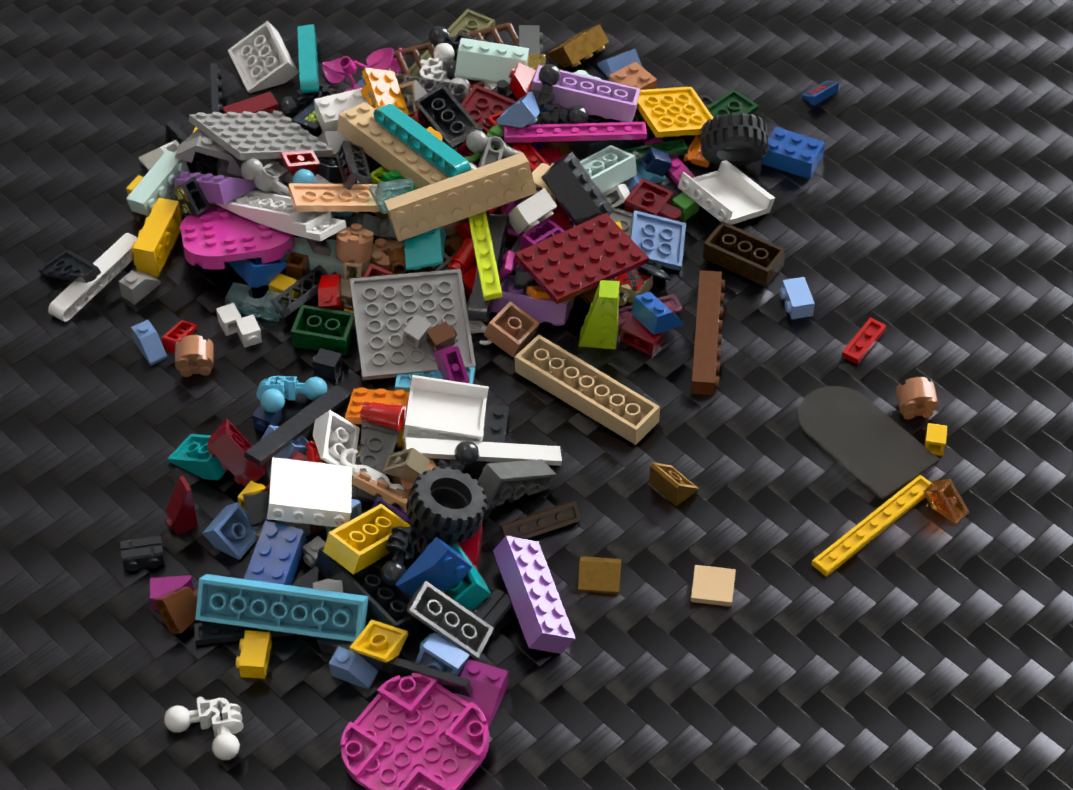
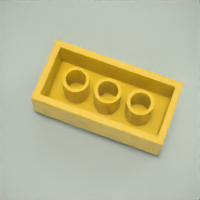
[132,198,182,277]
[323,504,411,574]

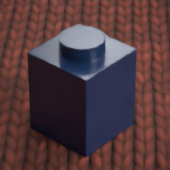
[641,147,672,176]
[252,404,282,432]

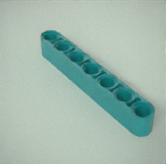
[297,24,319,94]
[373,103,471,178]

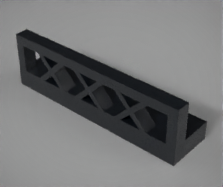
[336,140,372,190]
[270,265,337,319]

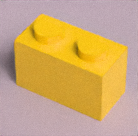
[236,630,272,679]

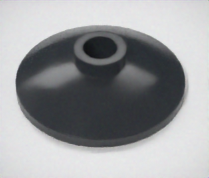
[638,262,671,281]

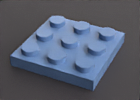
[630,210,686,271]

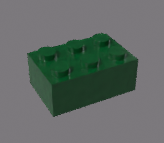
[291,305,356,356]

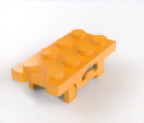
[361,68,409,114]

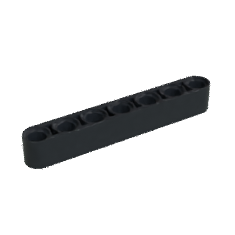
[468,214,509,322]

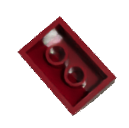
[207,419,265,487]

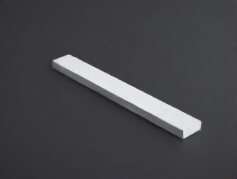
[405,437,562,466]

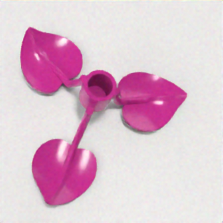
[322,48,394,92]

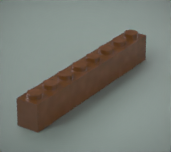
[691,270,725,395]

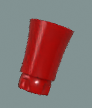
[446,238,477,276]
[360,402,406,432]

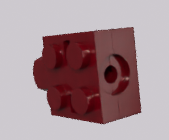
[624,178,681,222]

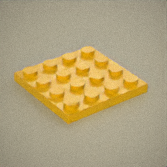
[637,87,713,138]

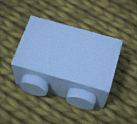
[780,277,815,319]

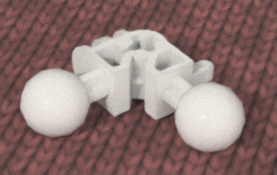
[420,43,469,92]
[164,697,244,760]

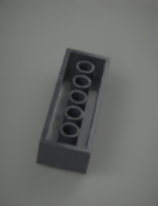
[315,546,424,636]

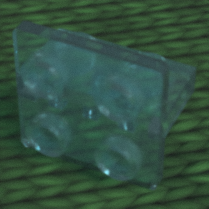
[369,178,414,214]

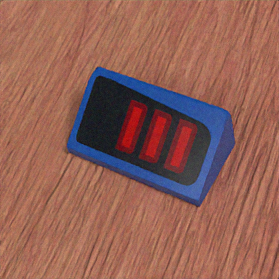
[802,81,839,106]

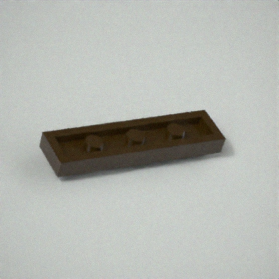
[500,501,581,539]

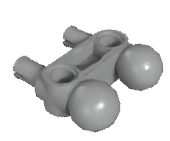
[466,130,521,170]
[240,158,294,197]

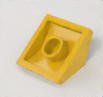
[350,620,408,662]

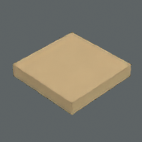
[691,565,736,607]

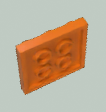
[345,387,410,426]

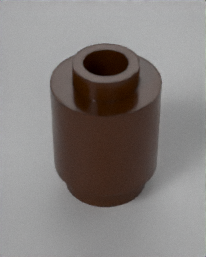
[389,248,406,275]

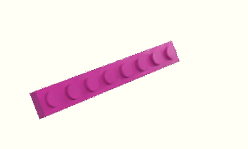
[503,122,647,143]

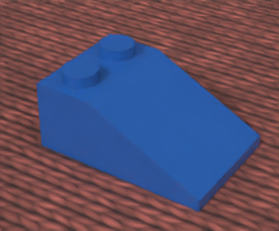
[396,537,473,597]

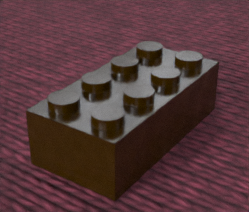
[703,221,786,287]

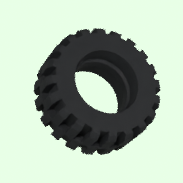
[700,113,769,166]
[406,467,488,544]

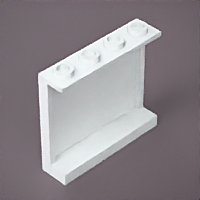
[678,160,775,225]
[403,375,489,442]
[267,457,352,527]

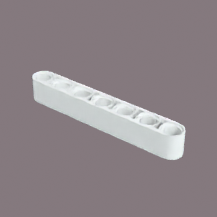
[48,233,138,322]

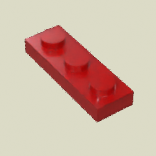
[841,317,887,365]

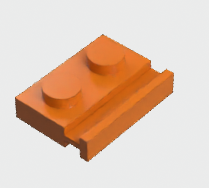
[684,134,711,168]

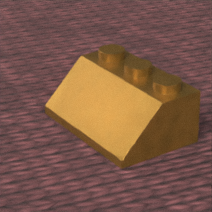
[547,24,609,68]

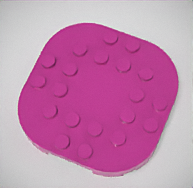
[180,206,295,269]
[341,673,490,790]

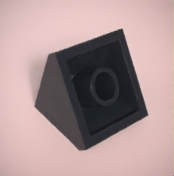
[242,488,278,527]

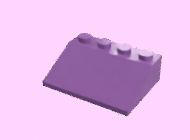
[173,171,257,204]
[492,274,576,326]

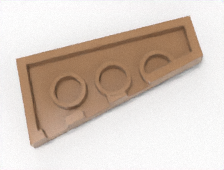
[352,472,409,513]

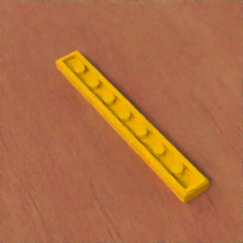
[812,475,935,577]

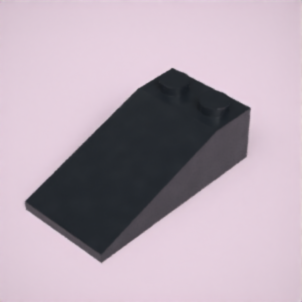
[414,84,482,149]

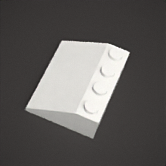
[228,21,299,93]

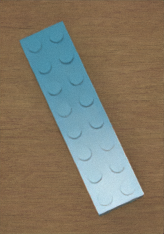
[195,574,368,642]

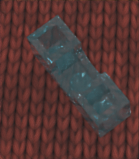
[225,282,287,322]

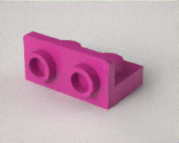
[499,250,519,281]

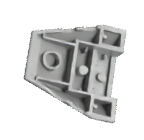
[175,129,244,177]

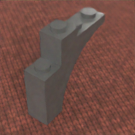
[336,213,404,242]

